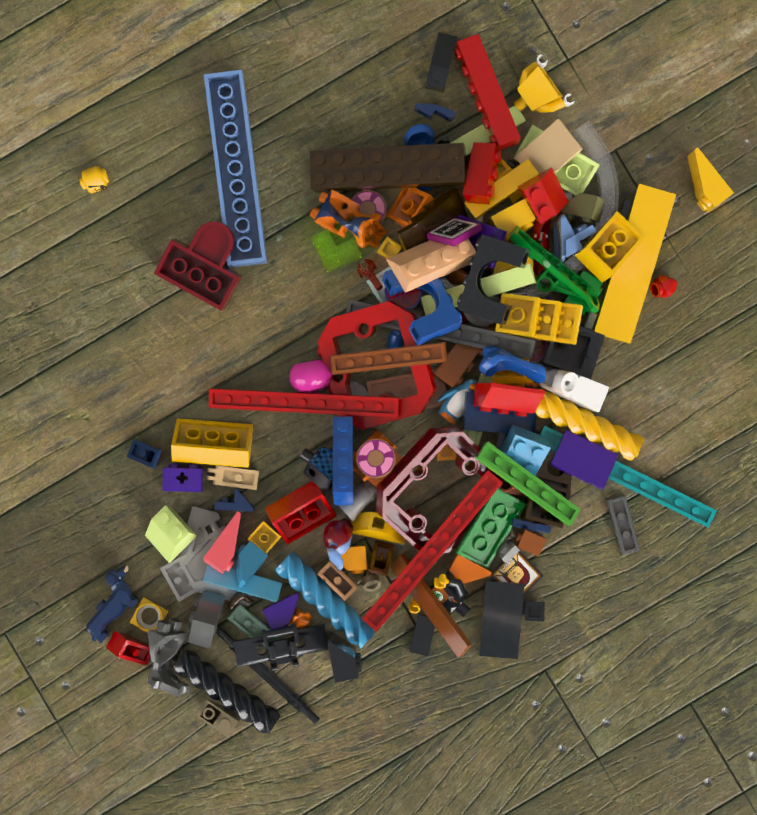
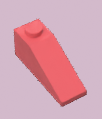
[204,511,241,575]

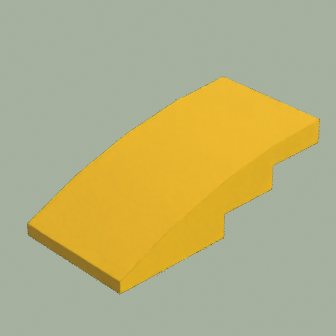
[495,293,583,345]

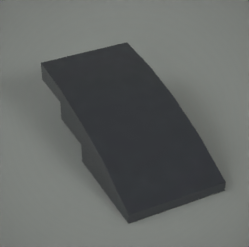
[480,580,524,659]

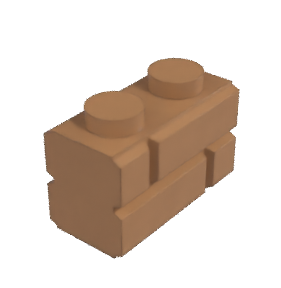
[317,560,359,601]

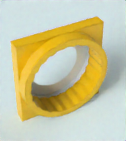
[130,597,169,633]

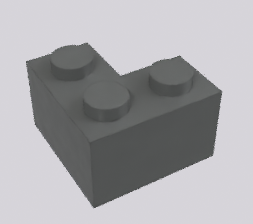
[186,590,226,649]

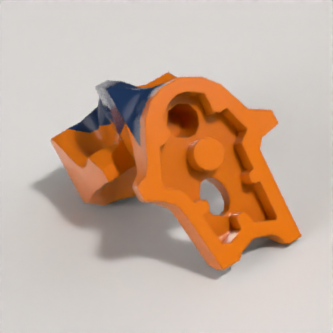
[310,190,388,249]

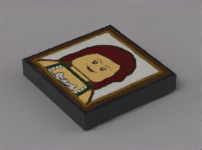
[490,551,543,595]

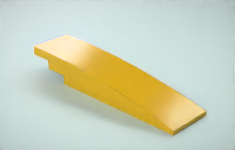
[594,184,676,344]

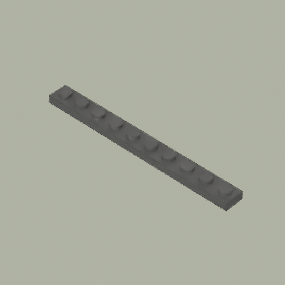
[346,299,536,360]

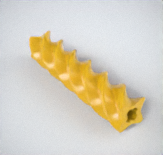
[535,389,645,461]

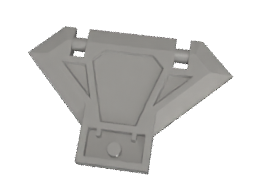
[160,506,252,606]

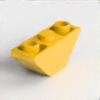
[350,512,405,544]

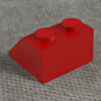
[518,167,569,224]

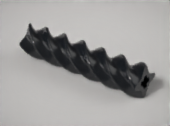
[173,650,281,734]

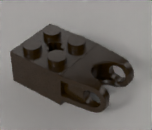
[521,456,572,528]

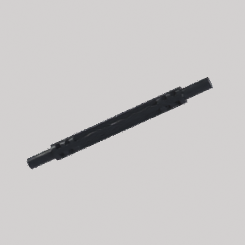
[216,628,320,724]

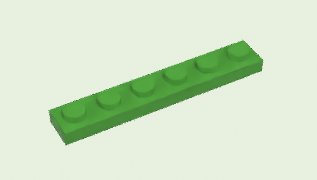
[475,442,581,526]

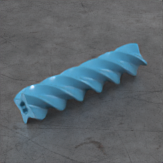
[275,552,375,649]

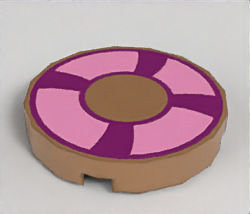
[351,190,386,223]
[356,439,396,478]

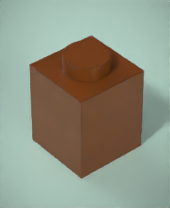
[515,529,546,557]

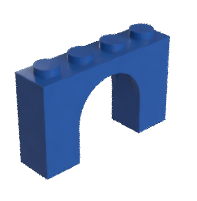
[382,269,462,346]
[333,417,354,505]

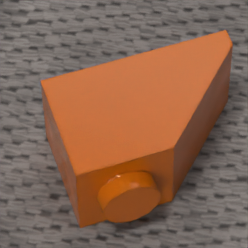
[448,554,492,584]

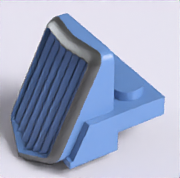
[553,214,596,262]

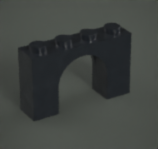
[457,234,531,325]

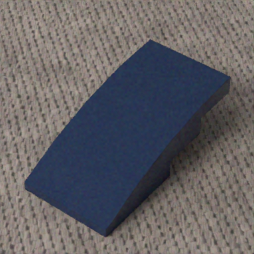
[463,391,536,433]

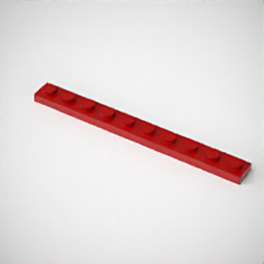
[209,388,399,418]
[362,470,503,632]

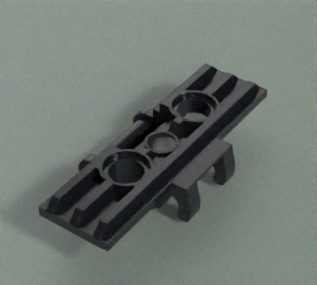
[233,623,328,671]

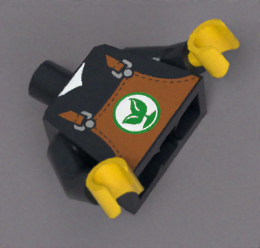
[409,570,470,617]

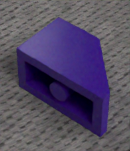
[262,591,300,630]

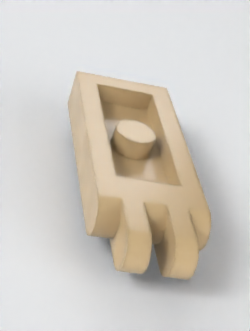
[206,465,259,490]

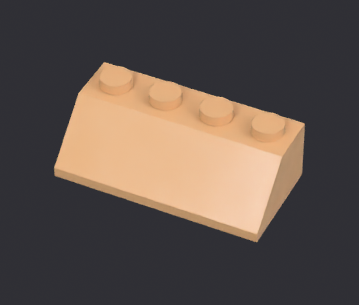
[386,239,476,293]

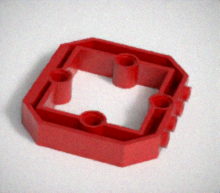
[317,301,437,430]

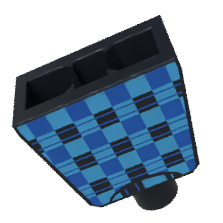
[299,447,333,493]

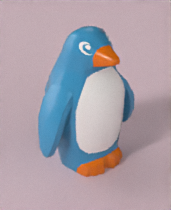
[437,379,478,425]

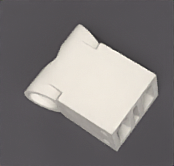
[539,367,609,412]

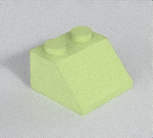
[145,505,197,563]

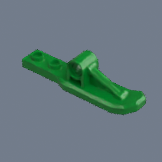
[509,226,600,313]

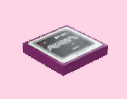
[426,218,482,246]

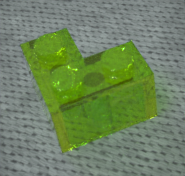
[310,229,362,274]

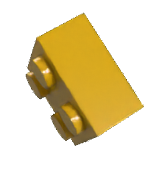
[248,521,281,554]

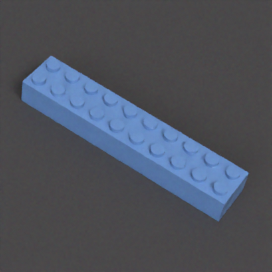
[204,70,268,268]

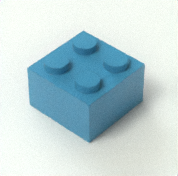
[500,425,551,476]

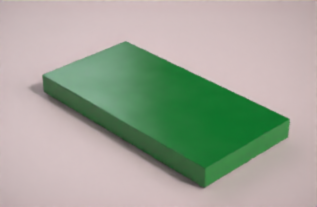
[454,488,526,569]

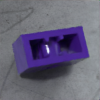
[162,464,204,492]

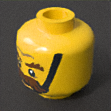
[79,166,109,193]

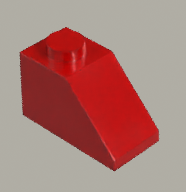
[106,631,151,666]

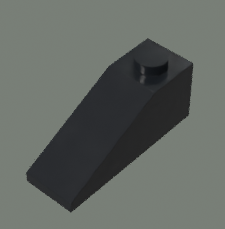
[425,33,457,93]

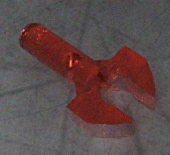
[357,259,383,291]

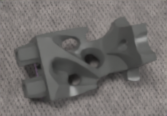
[147,618,190,697]

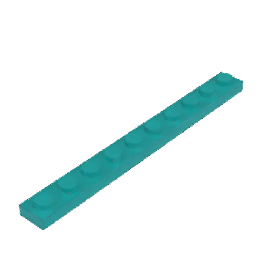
[539,425,717,528]

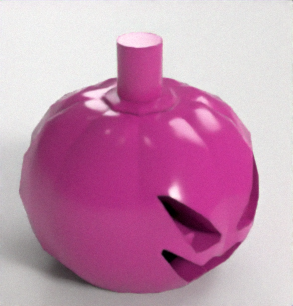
[289,359,331,393]

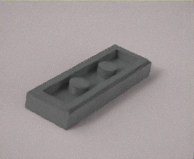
[606,495,641,556]

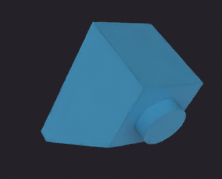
[235,541,268,589]

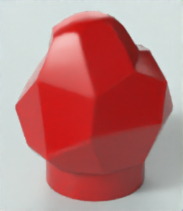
[650,275,677,298]

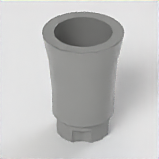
[338,480,377,522]

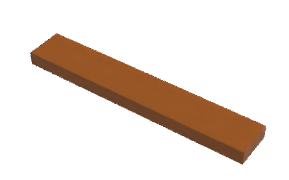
[330,342,448,375]
[390,554,472,658]

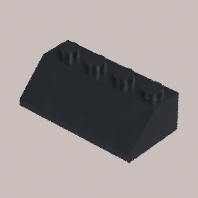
[328,633,363,683]

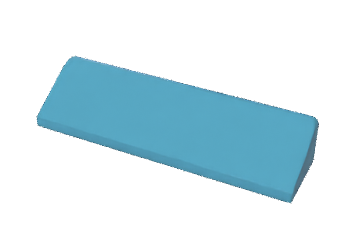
[203,565,282,602]

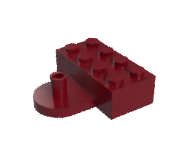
[154,221,243,311]

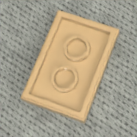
[515,119,583,174]

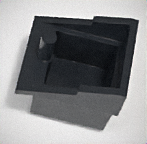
[542,326,605,380]

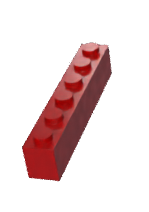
[454,34,521,151]

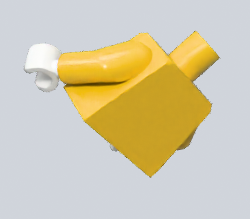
[514,54,575,113]

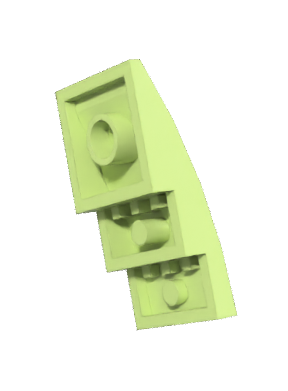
[513,124,600,196]

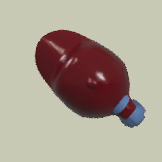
[323,518,353,571]

